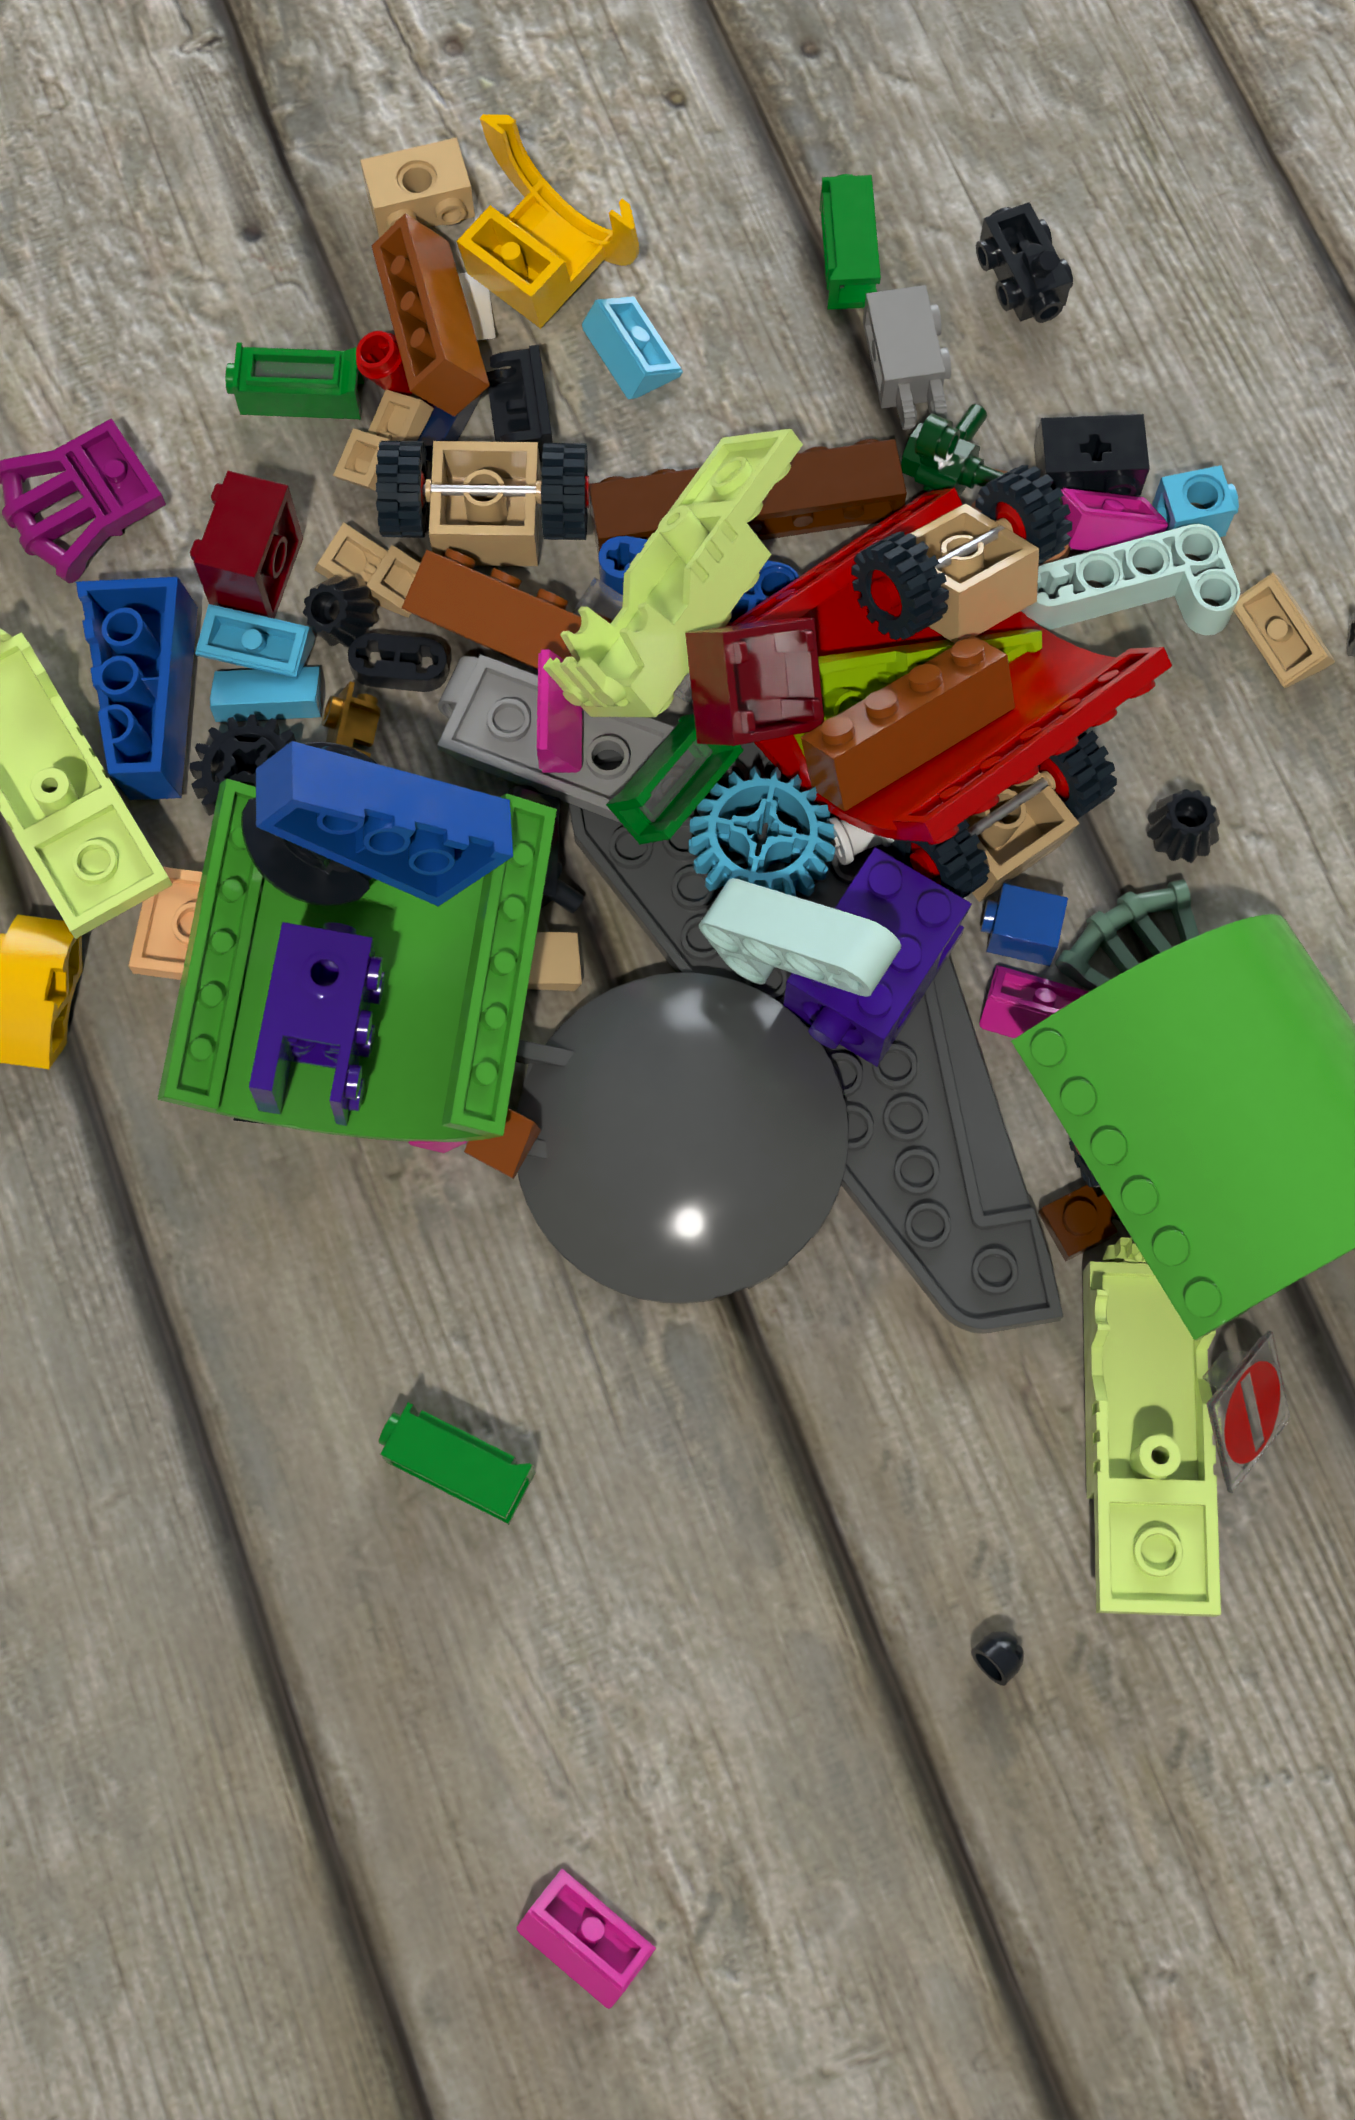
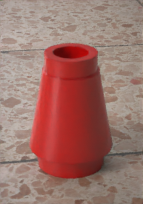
[356,331,412,396]

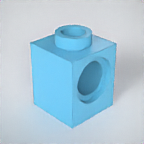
[1152,465,1239,537]

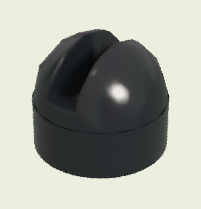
[971,1632,1024,1686]

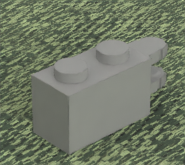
[863,285,951,430]

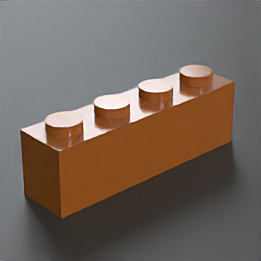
[371,213,490,417]
[402,548,613,670]
[801,635,1015,812]

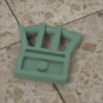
[1055,879,1199,991]

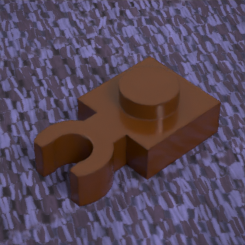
[1038,1185,1121,1262]

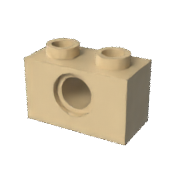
[360,137,475,238]

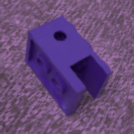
[784,847,972,1067]
[249,922,385,1126]

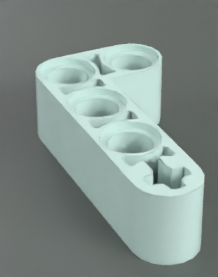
[1021,524,1240,635]
[699,878,902,997]

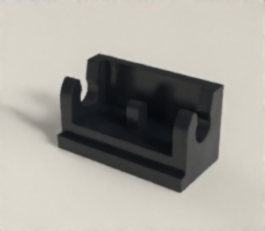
[486,345,553,462]

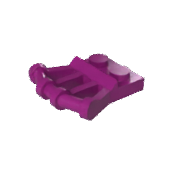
[0,418,166,583]

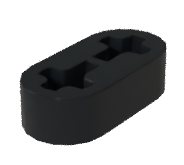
[348,633,449,692]

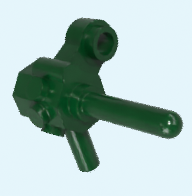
[901,404,1063,505]

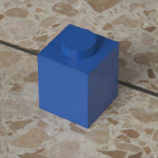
[980,883,1068,966]

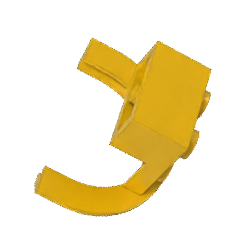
[457,114,639,329]

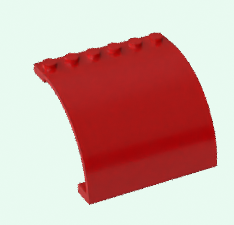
[727,488,1172,845]

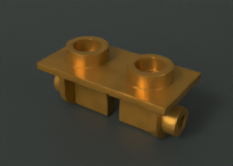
[322,681,381,757]

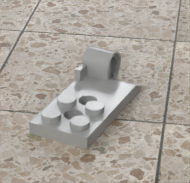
[437,654,675,823]

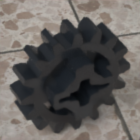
[189,714,296,816]

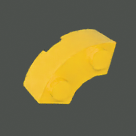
[0,915,83,1069]

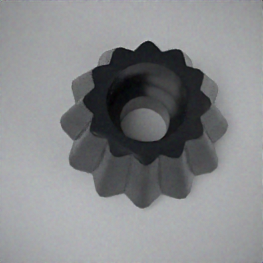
[303,575,376,648]
[1147,789,1220,863]

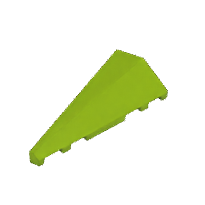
[794,628,1042,757]

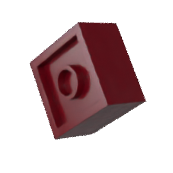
[190,470,303,619]
[685,618,824,746]

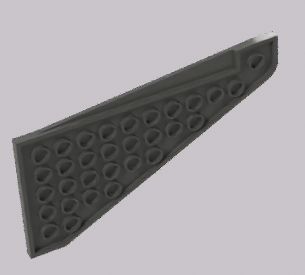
[568,742,1063,1334]

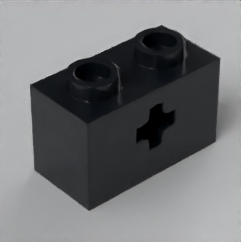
[1034,414,1150,496]

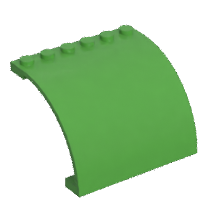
[157,779,557,1142]
[1011,914,1355,1340]

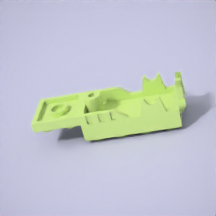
[543,429,803,717]
[0,628,173,939]
[1083,1237,1221,1617]

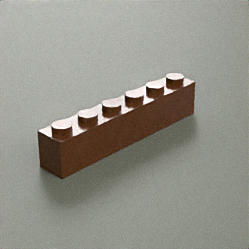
[589,439,907,558]

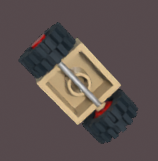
[376,441,589,566]
[851,465,1072,644]
[891,730,1117,902]

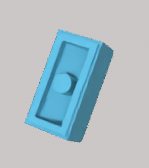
[582,296,683,399]
[195,604,315,679]
[210,666,321,722]

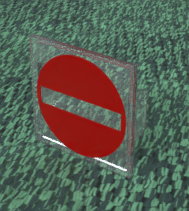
[1203,1331,1291,1493]

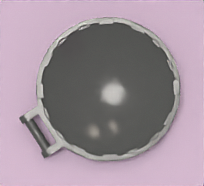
[465,973,849,1304]

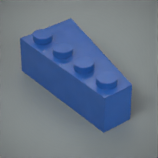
[76,577,198,800]
[256,741,513,907]

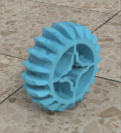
[688,766,835,897]

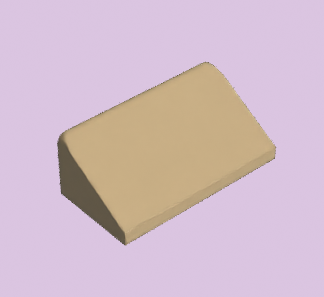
[1234,572,1335,688]

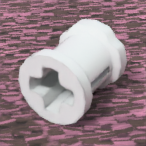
[826,817,894,865]

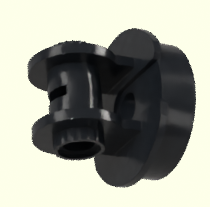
[241,742,378,906]

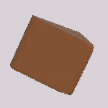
[464,1108,541,1179]

